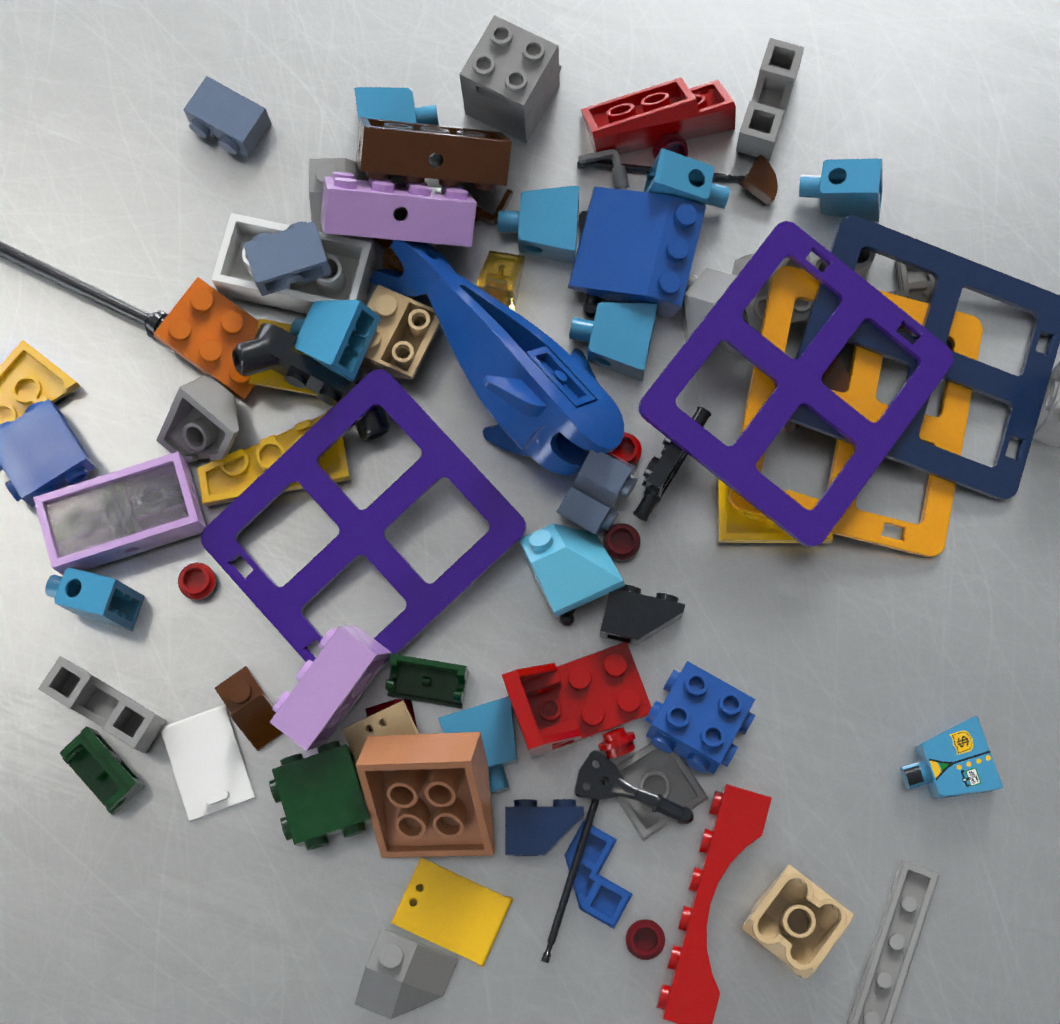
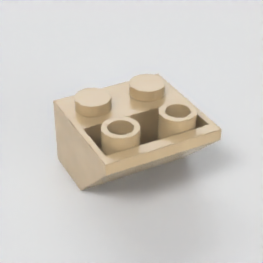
[360,285,440,380]

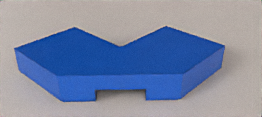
[564,820,633,929]

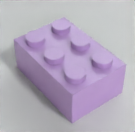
[270,625,392,751]

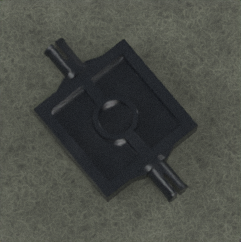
[633,406,711,521]

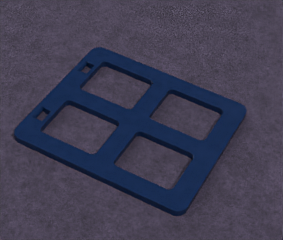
[789,215,1060,500]

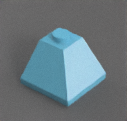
[519,523,625,617]

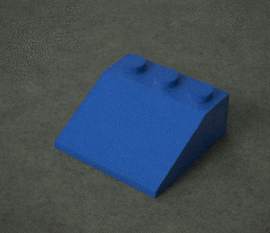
[568,187,706,319]

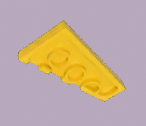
[197,409,351,507]

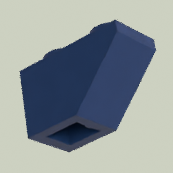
[505,799,584,856]

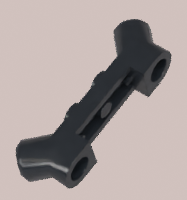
[232,323,391,440]

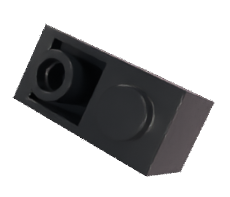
[600,584,685,646]

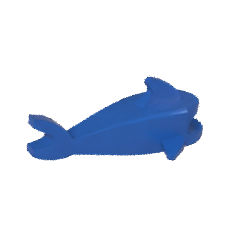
[368,240,624,476]

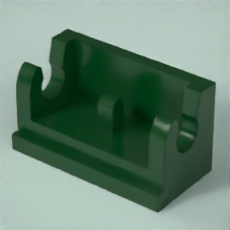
[385,654,469,709]
[60,726,145,815]

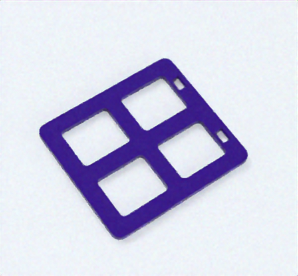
[638,221,954,547]
[201,369,526,672]

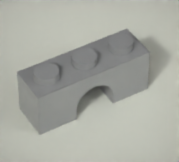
[736,38,805,161]
[38,656,166,753]

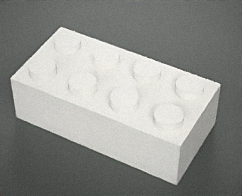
[211,213,377,314]

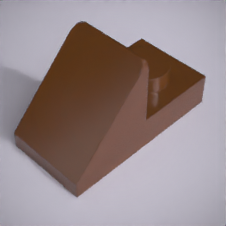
[214,666,284,752]

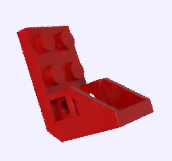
[502,641,652,758]

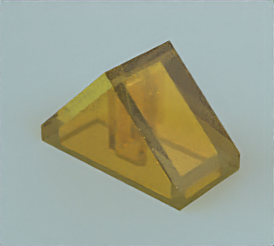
[477,250,525,310]

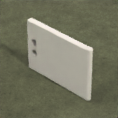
[159,704,256,822]

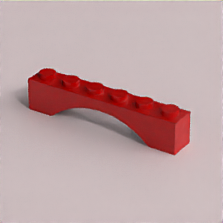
[656,784,772,1024]

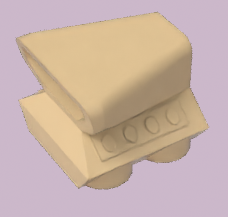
[741,864,854,980]

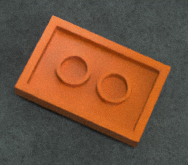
[153,277,259,402]

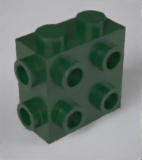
[269,741,371,851]

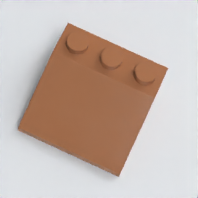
[356,732,495,858]

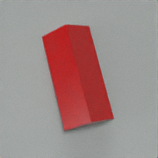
[581,77,736,155]

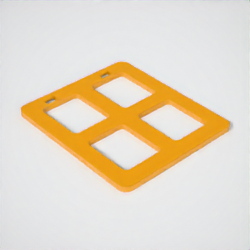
[728,266,983,557]

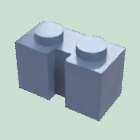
[183,76,272,158]
[243,221,332,296]
[556,450,638,535]

